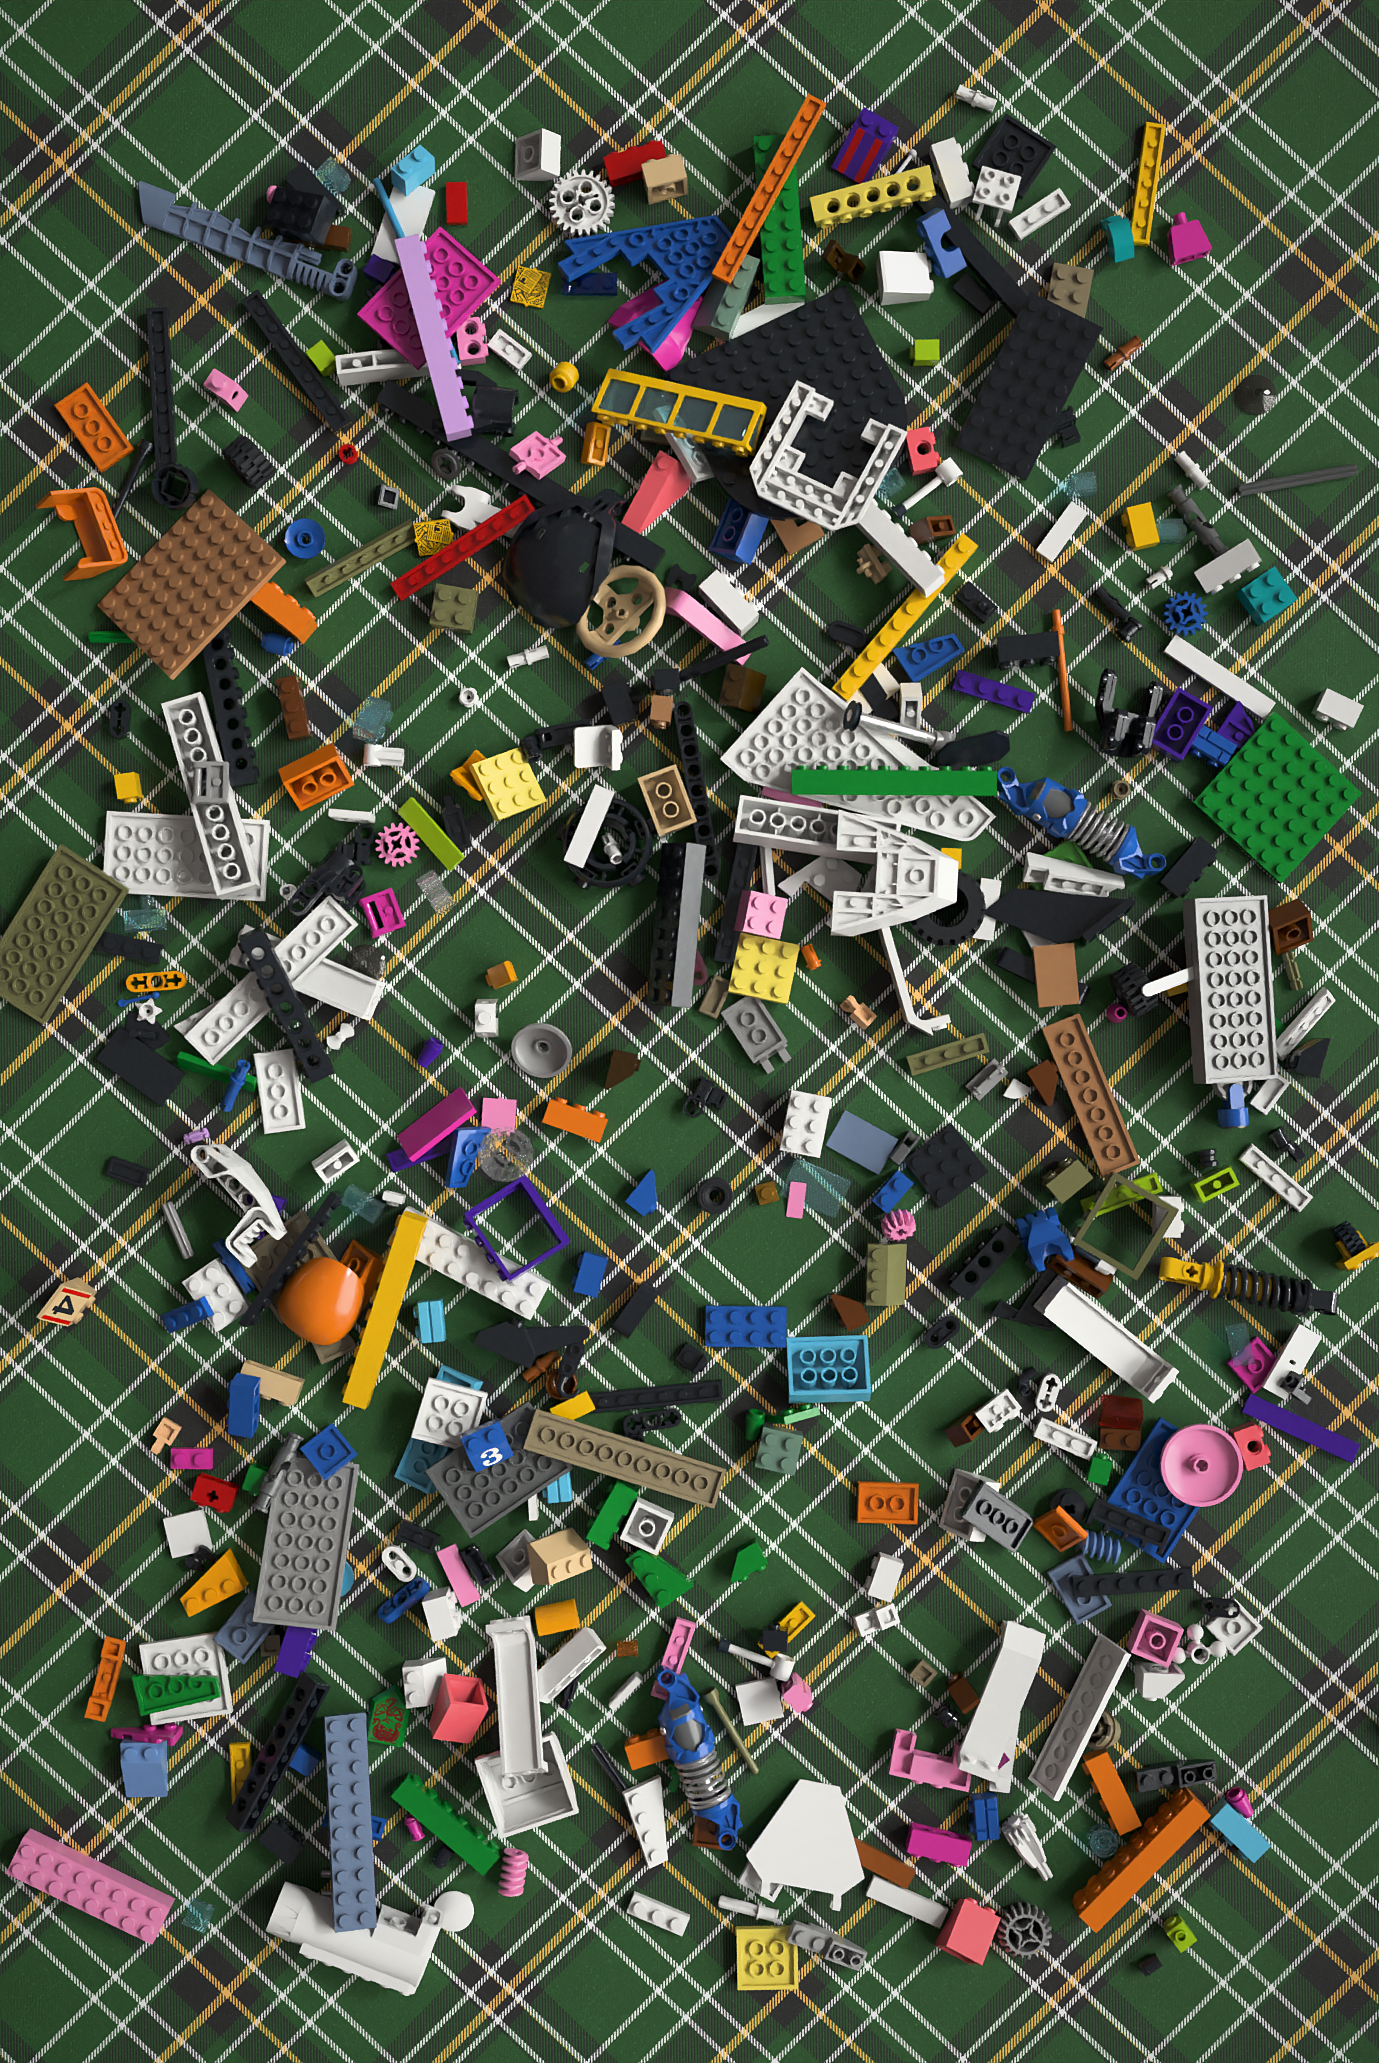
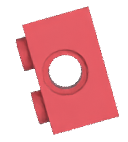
[905,426,940,476]
[1229,1421,1271,1471]

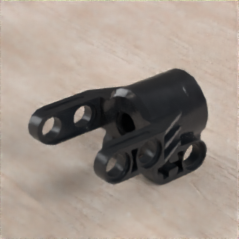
[432,368,520,437]
[1094,668,1163,758]
[288,850,366,928]

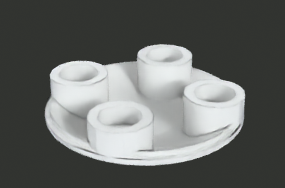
[434,1891,474,1932]

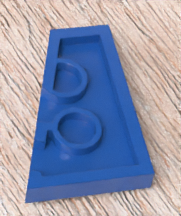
[891,633,965,683]
[445,1126,492,1188]

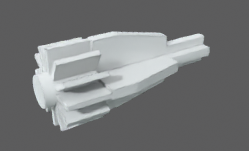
[1001,1812,1053,1881]

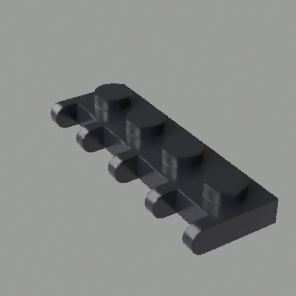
[1085,1496,1172,1555]

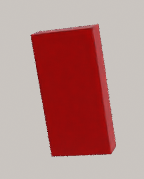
[446,182,468,225]

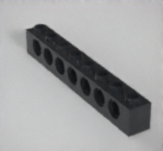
[203,626,260,788]
[237,926,335,1084]
[226,1672,330,1834]

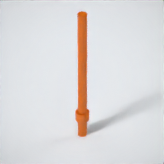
[1051,610,1073,732]

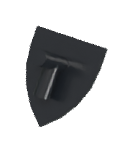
[125,1011,171,1050]

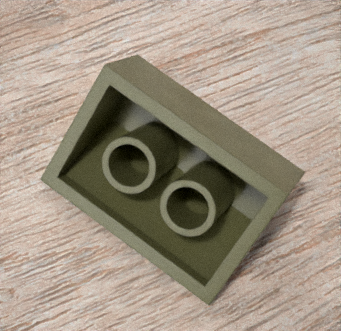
[864,1242,907,1306]

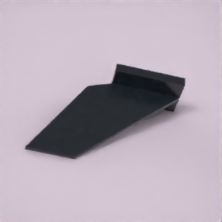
[985,888,1136,947]

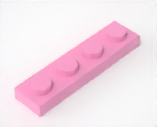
[651,1617,696,1700]

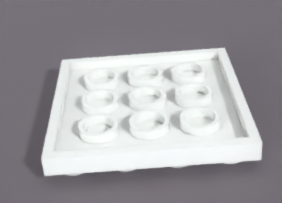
[139,1631,233,1725]

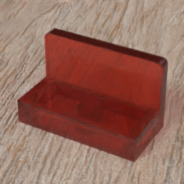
[1099,1394,1144,1430]

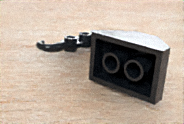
[474,1317,591,1399]

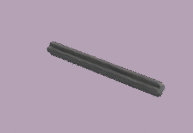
[1237,464,1358,496]

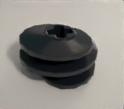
[1049,1488,1087,1524]

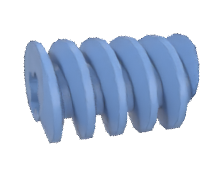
[1076,1529,1121,1565]

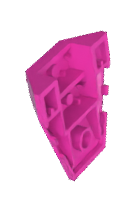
[607,279,704,372]

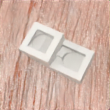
[853,1603,900,1637]

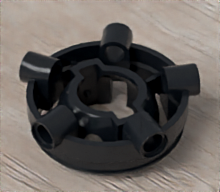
[556,796,658,891]

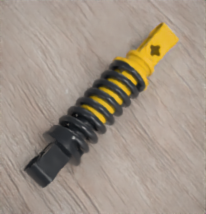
[1159,1257,1339,1317]

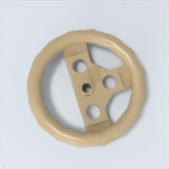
[575,565,667,658]

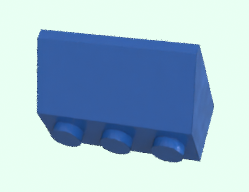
[708,497,769,565]

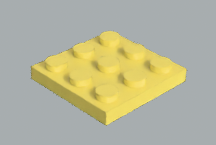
[469,747,547,822]
[728,933,800,1005]
[736,1925,798,1990]

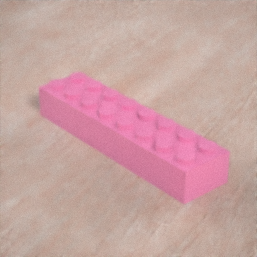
[6,1828,175,1944]

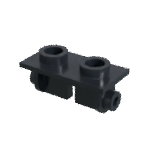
[460,1542,497,1588]

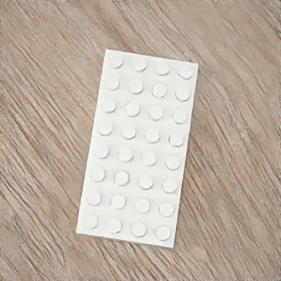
[103,811,270,902]

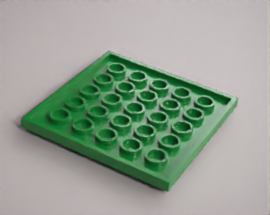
[1191,711,1362,884]

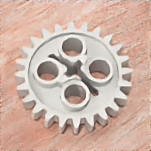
[549,169,615,238]

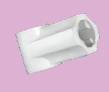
[363,744,404,767]

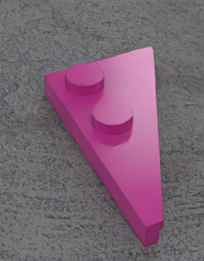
[111,1723,183,1746]

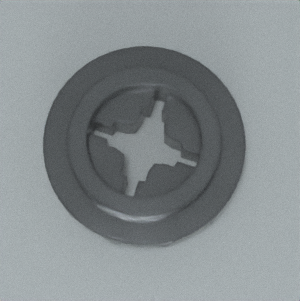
[431,447,463,480]

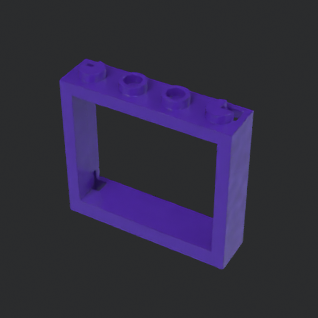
[462,1175,570,1284]

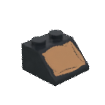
[1284,1038,1331,1078]

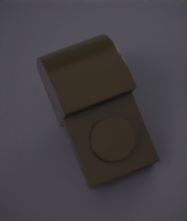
[821,239,866,285]

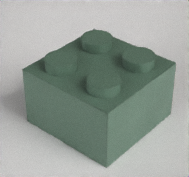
[754,1423,803,1475]

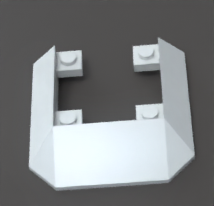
[749,381,907,531]

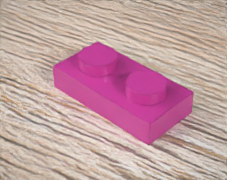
[171,1447,213,1469]

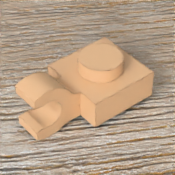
[840,995,877,1030]
[150,1417,182,1455]

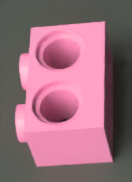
[456,317,489,366]

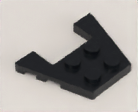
[990,1256,1057,1331]

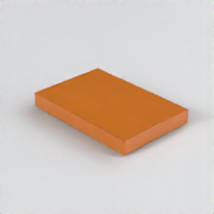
[856,1481,919,1525]

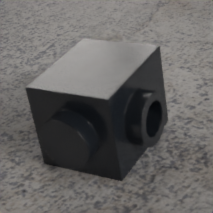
[759,1623,788,1652]

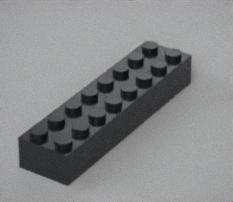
[647,842,706,1008]

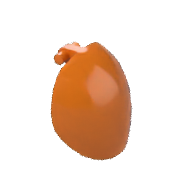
[278,1257,365,1345]

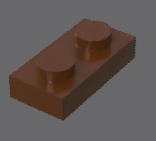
[1098,1427,1141,1451]

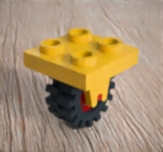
[1331,1220,1379,1272]

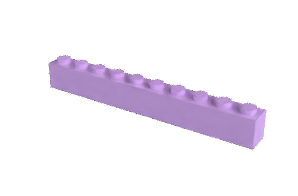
[394,234,474,441]

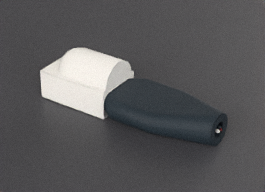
[1073,1245,1117,1275]

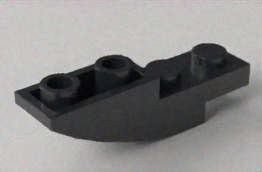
[1133,1759,1217,1793]

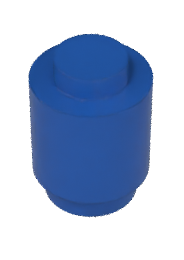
[261,632,293,657]

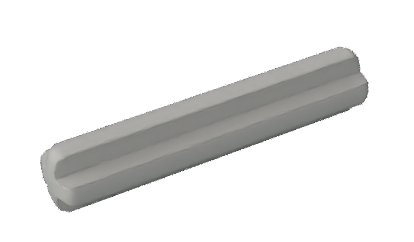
[161,1201,194,1259]

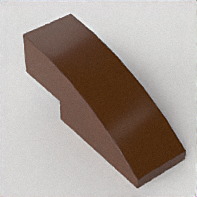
[290,224,353,253]

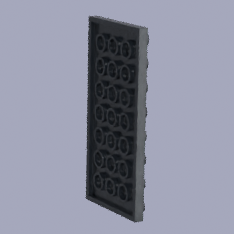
[954,291,1103,480]

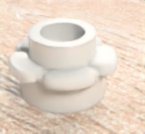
[459,688,479,708]

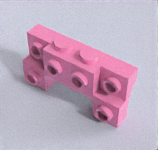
[888,1728,971,1792]

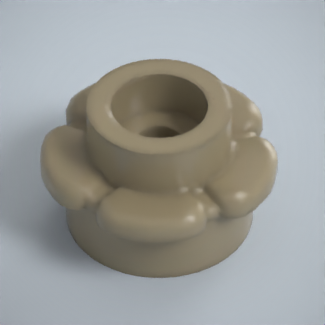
[1111,780,1131,800]

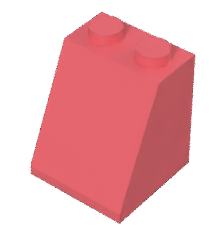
[429,1673,488,1744]
[934,1897,1000,1965]

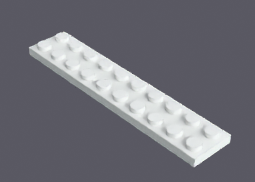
[184,896,359,1065]

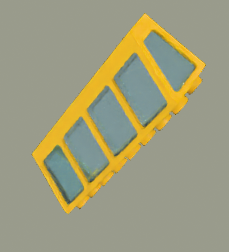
[591,368,767,458]

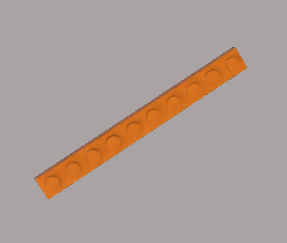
[712,94,826,286]

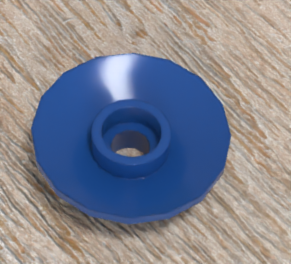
[285,519,325,559]

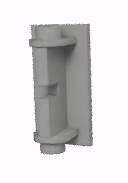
[965,1058,1008,1101]

